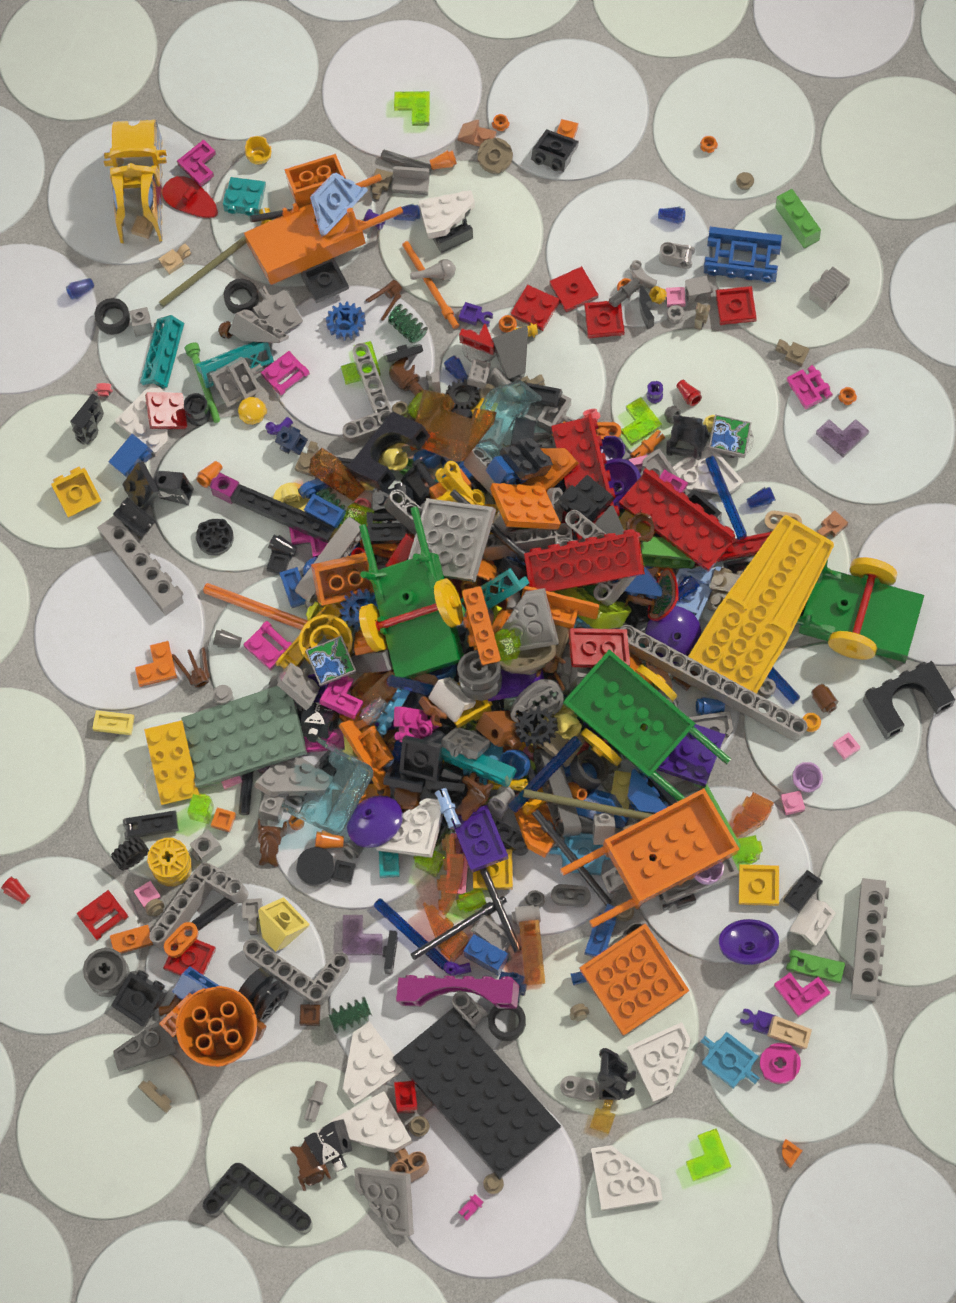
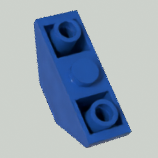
[615,567,662,598]
[628,769,669,814]
[576,789,629,828]

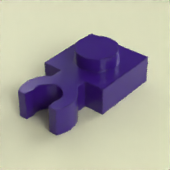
[459,302,493,327]
[739,1009,778,1035]

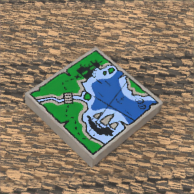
[708,414,752,458]
[306,636,356,687]

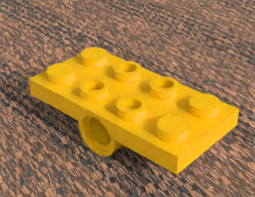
[144,720,200,805]

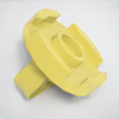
[273,482,310,512]

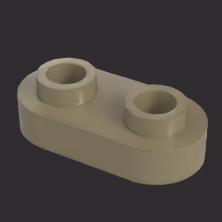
[138,1080,172,1114]

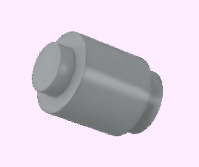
[213,685,234,705]
[511,905,541,927]

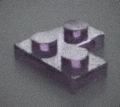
[816,419,869,458]
[342,915,383,955]

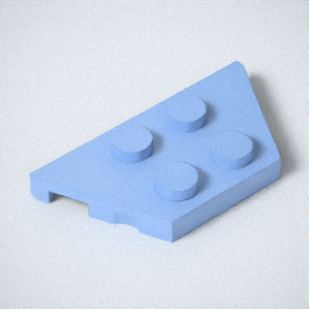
[310,173,368,236]
[675,566,722,621]

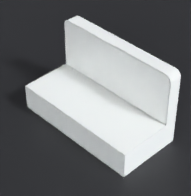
[429,677,476,722]
[790,899,836,946]

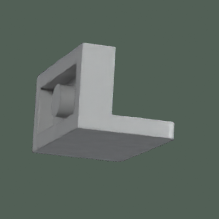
[392,166,430,195]

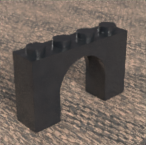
[347,411,430,493]
[863,661,955,740]

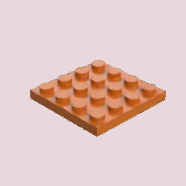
[579,923,689,1036]

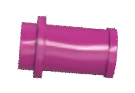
[418,717,439,737]
[458,1194,484,1221]

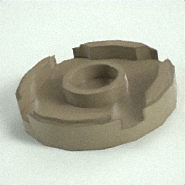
[477,138,513,174]

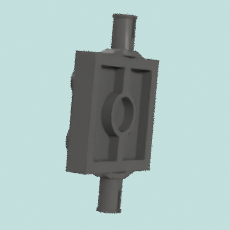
[441,727,491,759]

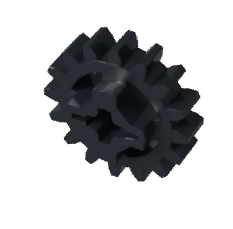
[515,706,559,748]

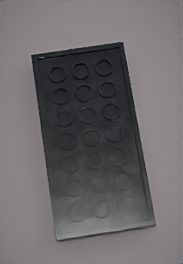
[393,1007,561,1180]

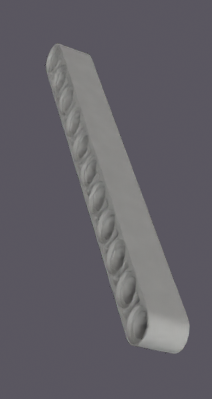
[620,625,807,740]

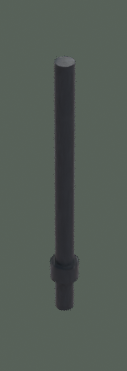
[449,489,528,563]
[532,809,612,906]
[479,867,522,953]
[411,896,507,960]

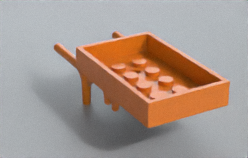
[244,174,403,285]
[560,789,739,928]

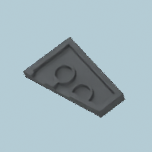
[113,1014,177,1072]

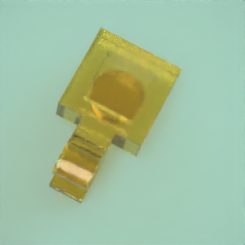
[590,1100,615,1135]

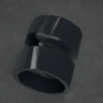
[183,393,210,426]

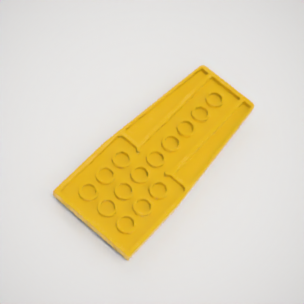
[688,515,834,694]

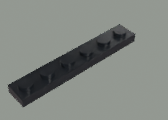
[230,484,338,543]

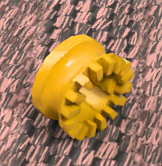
[649,286,667,304]

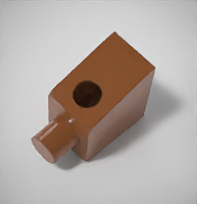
[475,711,522,750]

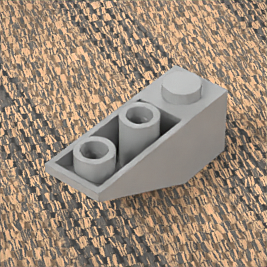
[229,309,289,343]

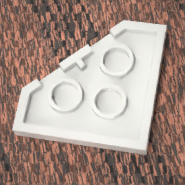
[419,190,475,239]
[115,383,169,456]
[673,442,744,495]
[375,798,443,858]
[343,1021,404,1106]
[627,1022,691,1103]
[330,1091,413,1153]
[591,1145,663,1211]

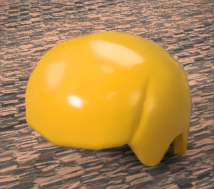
[245,136,272,165]
[238,397,267,425]

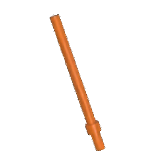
[402,241,460,329]

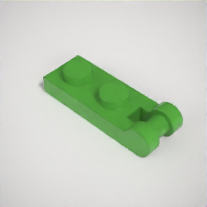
[786,950,845,984]

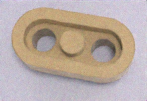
[765,510,802,530]

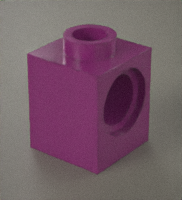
[210,472,240,504]

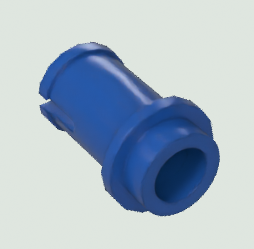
[570,971,587,986]

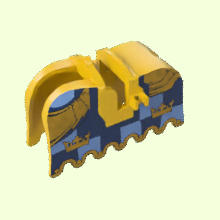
[104,120,167,243]

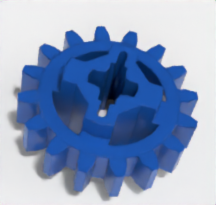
[326,301,366,341]
[340,588,379,630]

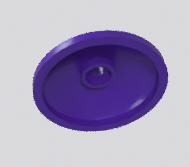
[604,458,641,511]
[645,606,702,664]
[347,795,403,848]
[719,919,779,965]

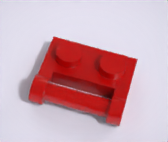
[76,890,129,941]

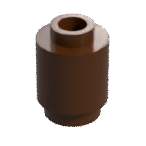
[811,684,839,713]

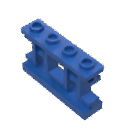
[704,226,782,283]

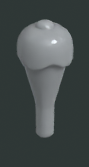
[410,259,456,281]

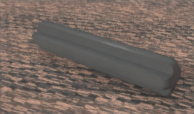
[381,149,432,174]

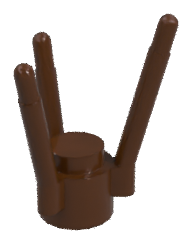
[365,280,403,321]
[172,647,211,688]
[536,654,566,691]

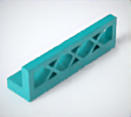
[140,315,185,389]
[195,342,274,388]
[460,568,530,611]
[441,747,517,788]

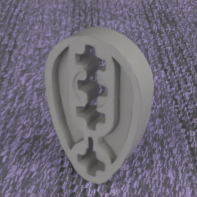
[510,679,563,723]

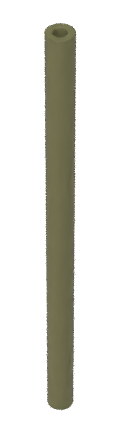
[159,226,257,307]
[523,789,654,820]

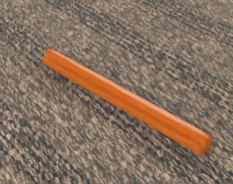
[203,583,308,630]

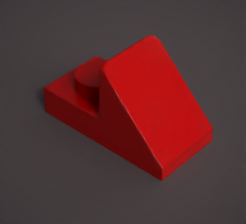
[459,324,495,355]
[394,1081,417,1114]

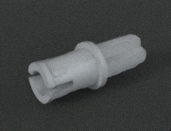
[304,1081,328,1122]

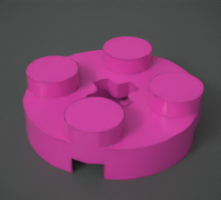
[760,1043,801,1084]

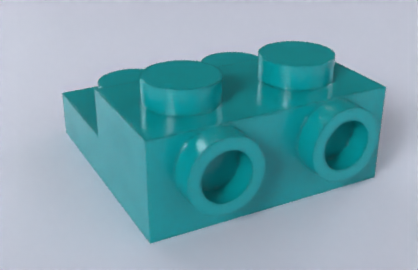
[223,177,266,216]

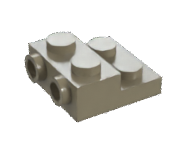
[707,568,743,611]

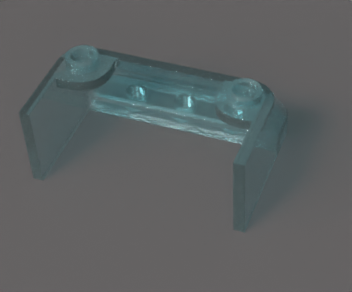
[461,380,542,459]
[282,737,373,835]

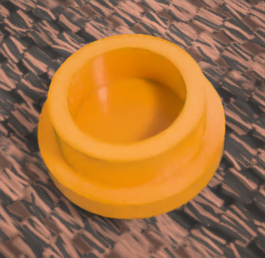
[802,713,821,732]

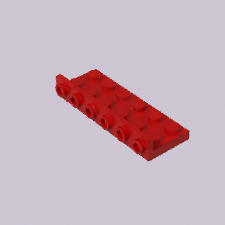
[551,413,620,523]
[619,468,735,572]
[524,529,645,592]

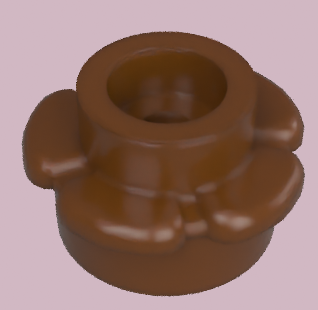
[218,321,233,339]

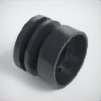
[238,967,289,1021]

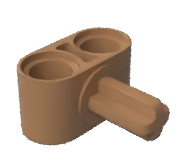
[390,1148,429,1182]

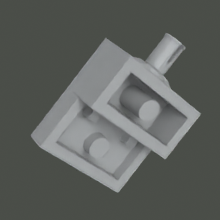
[252,286,303,333]
[209,357,264,407]
[521,394,575,433]
[277,663,320,710]

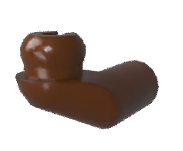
[159,994,182,1016]

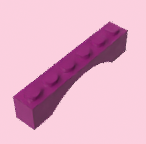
[396,975,519,1009]

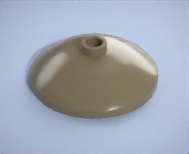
[500,645,556,674]

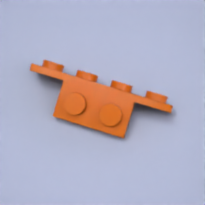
[462,586,501,665]
[522,586,599,628]
[339,719,394,791]

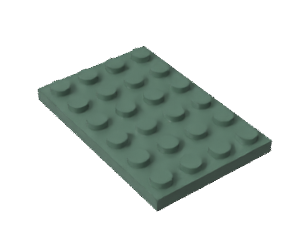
[181,686,307,789]

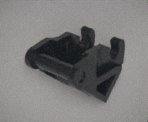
[666,415,710,460]
[400,459,438,506]
[597,1048,636,1100]

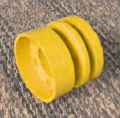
[147,838,193,887]

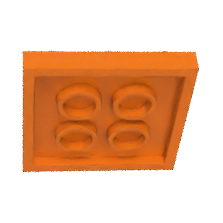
[490,483,561,530]

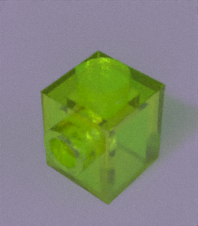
[343,502,374,525]
[495,629,521,661]
[187,794,214,824]
[734,835,763,864]
[413,850,445,878]

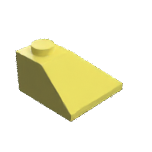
[258,897,310,952]

